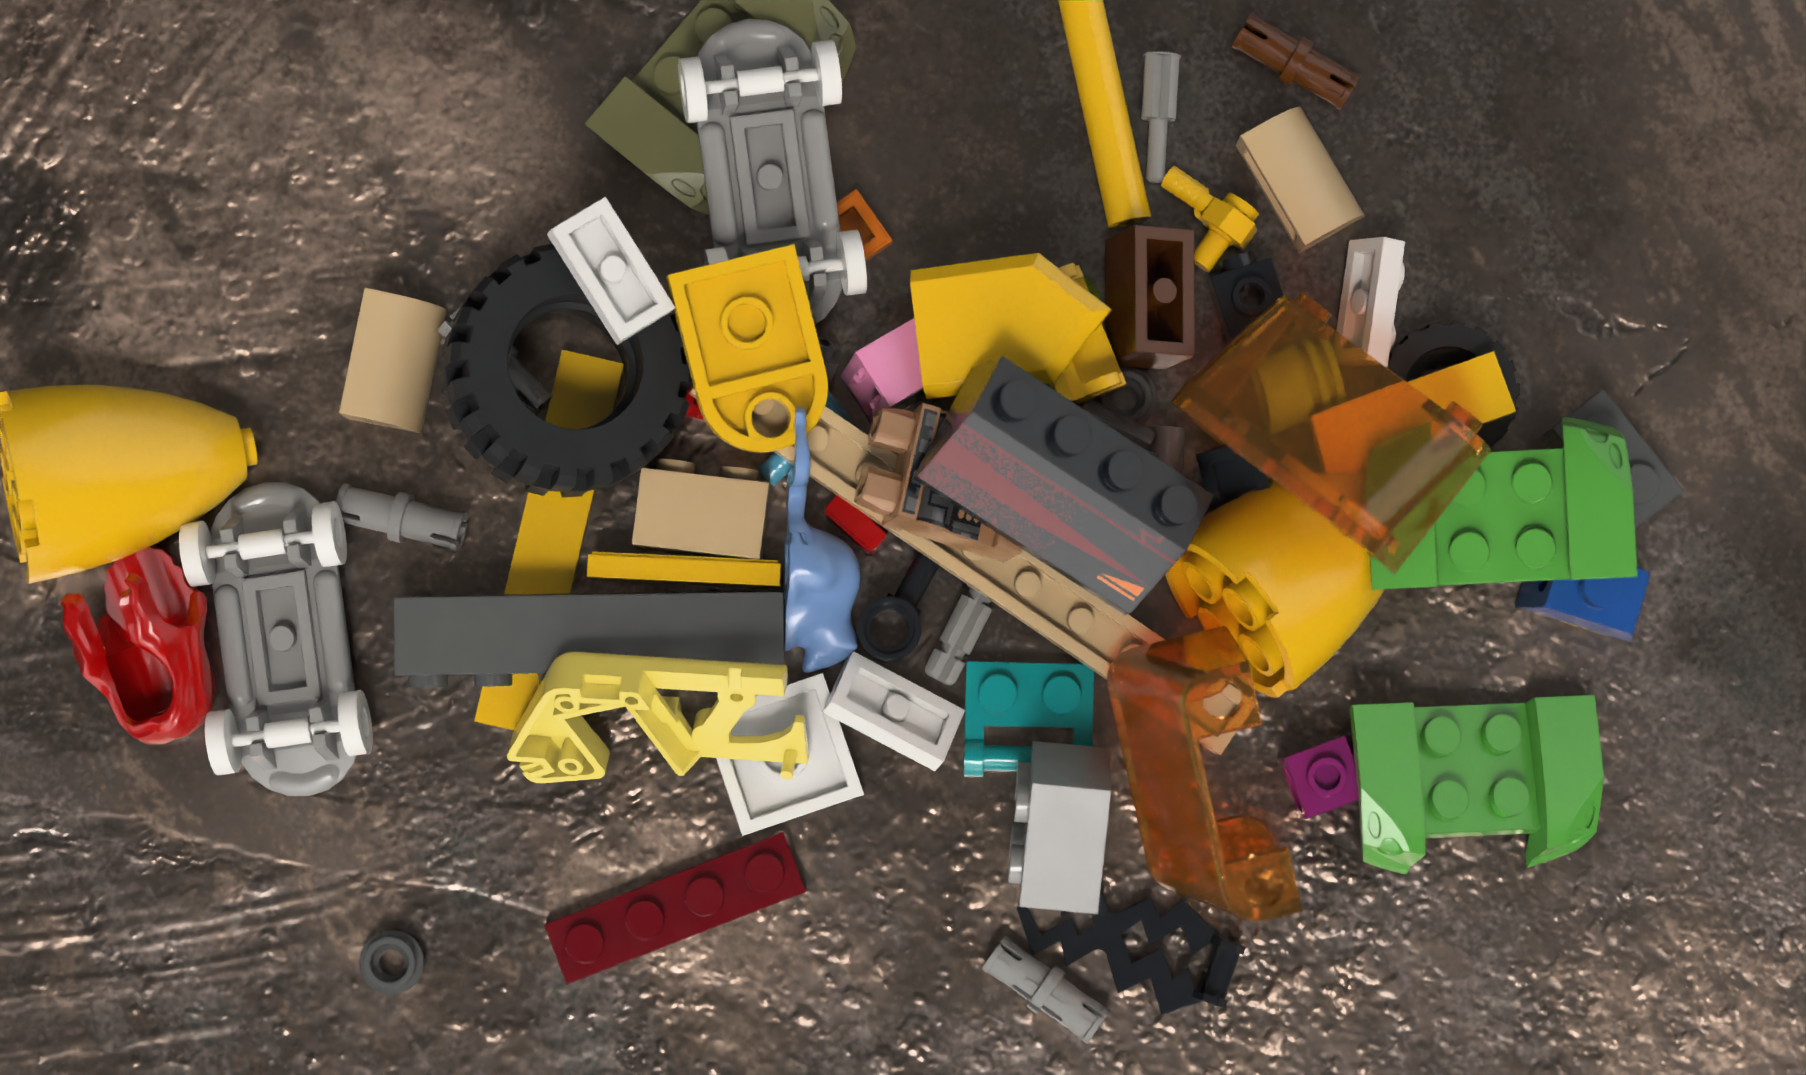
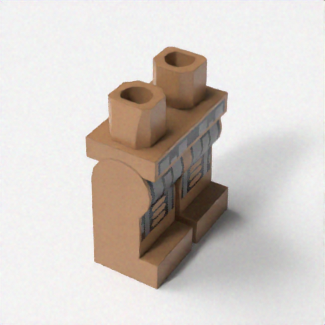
[854,403,1022,562]

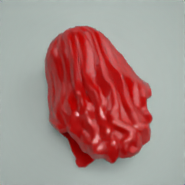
[60,544,216,744]

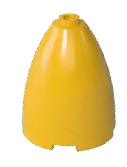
[0,384,257,584]
[1165,464,1385,698]

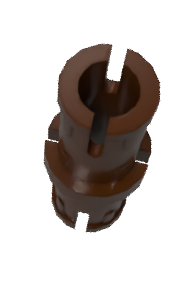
[1231,12,1361,111]

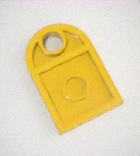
[666,244,828,453]

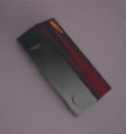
[913,356,1214,615]

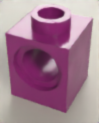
[1278,736,1358,819]

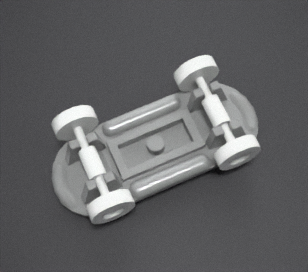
[678,19,867,324]
[179,482,373,796]

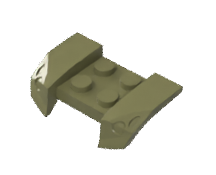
[584,0,856,215]

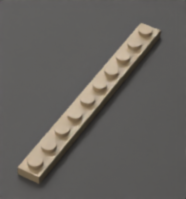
[688,387,1256,755]

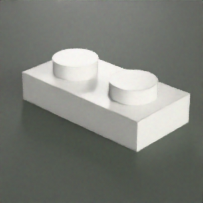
[547,197,675,345]
[1333,237,1405,369]
[823,651,965,771]

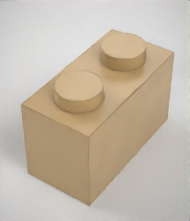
[632,459,771,560]

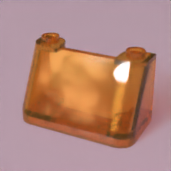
[1171,292,1491,575]

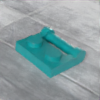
[964,661,1094,777]

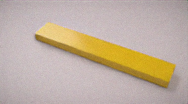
[474,350,624,730]

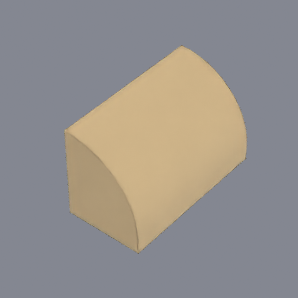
[1236,106,1365,254]
[339,288,447,433]

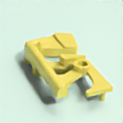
[507,651,809,783]

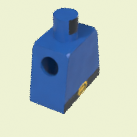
[1514,568,1650,643]

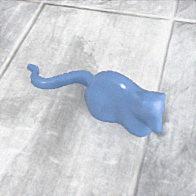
[782,407,861,673]

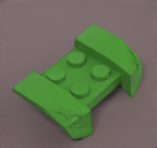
[1368,416,1637,590]
[1350,695,1604,874]

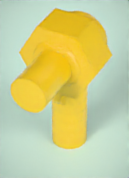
[1161,166,1259,273]

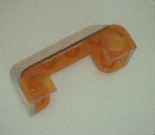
[1107,626,1303,922]

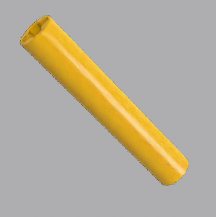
[1058,0,1151,228]

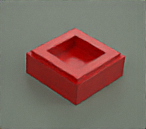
[824,495,888,555]

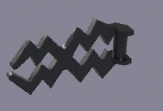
[1017,889,1246,1015]

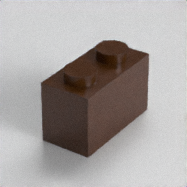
[1105,225,1195,370]

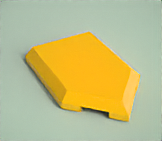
[910,253,1112,399]

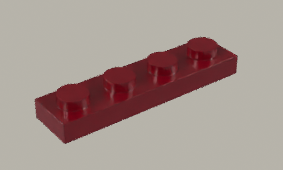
[544,832,807,985]

